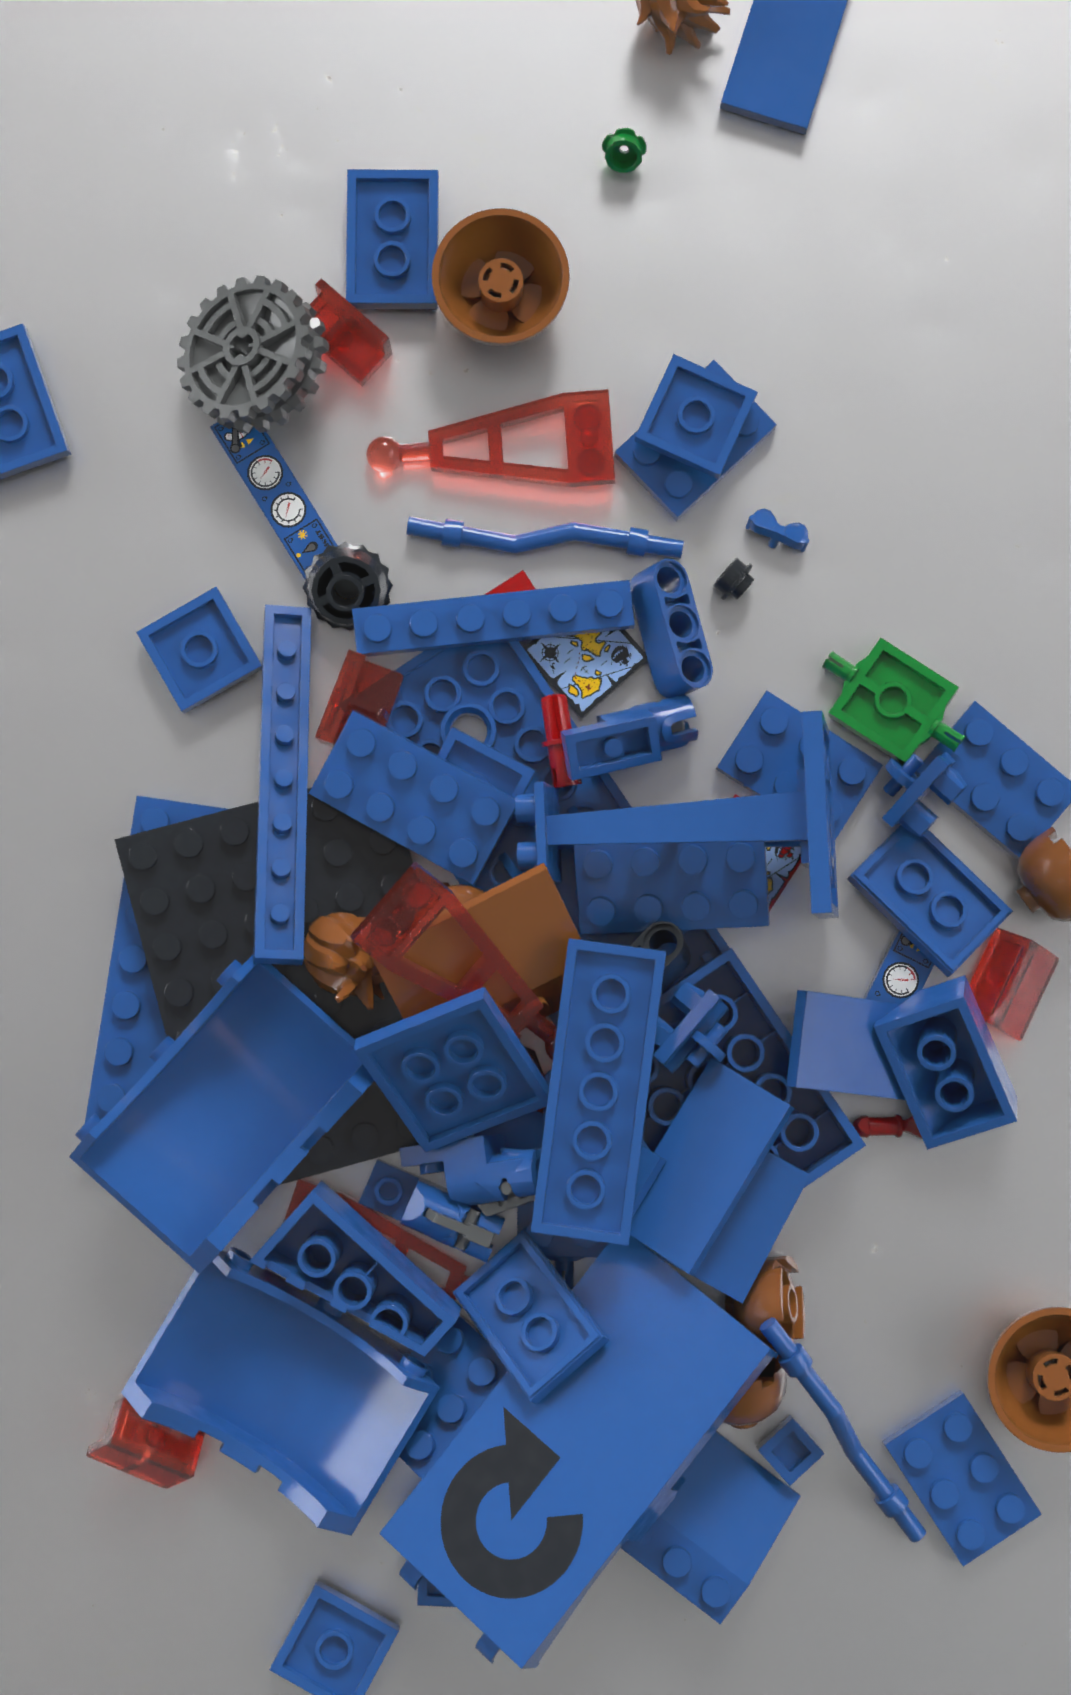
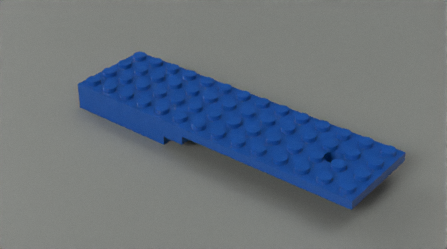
[340,641,866,1188]

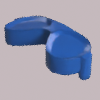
[745,508,810,552]

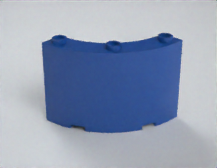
[69,955,374,1274]
[121,1247,440,1536]

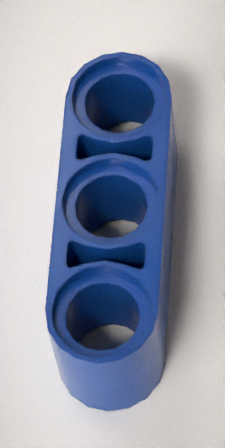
[630,558,713,698]

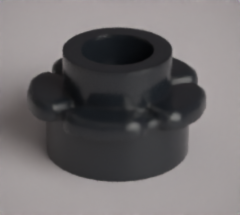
[713,557,754,600]

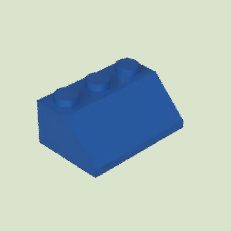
[874,975,1017,1150]

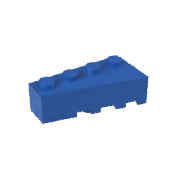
[249,1180,462,1357]

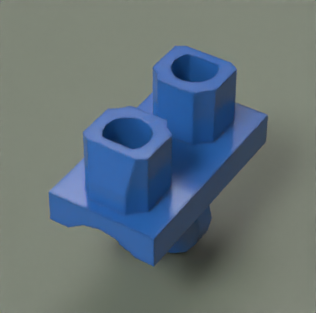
[882,752,968,837]
[653,982,729,1073]

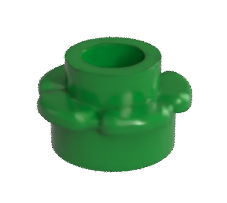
[602,128,647,173]

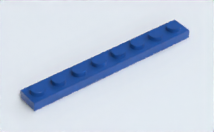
[253,604,311,965]

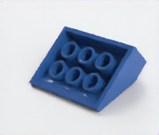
[621,1431,801,1624]

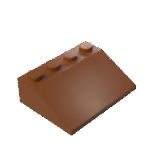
[369,863,581,1033]

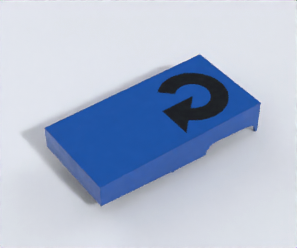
[379,1235,779,1669]

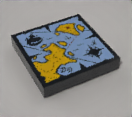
[523,630,648,720]

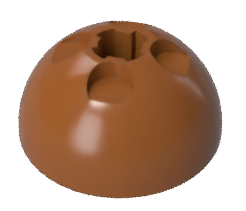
[432,208,570,346]
[987,1307,1071,1453]

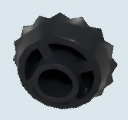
[302,542,393,631]

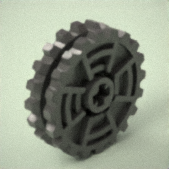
[177,275,329,434]

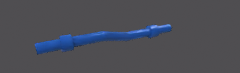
[406,517,684,559]
[760,1317,926,1543]

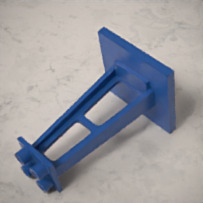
[515,710,839,919]

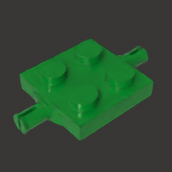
[822,638,965,765]

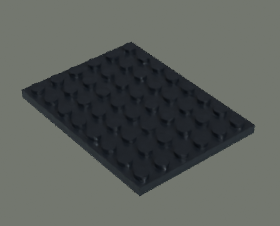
[114,787,423,1185]

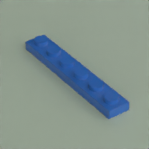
[352,580,635,658]

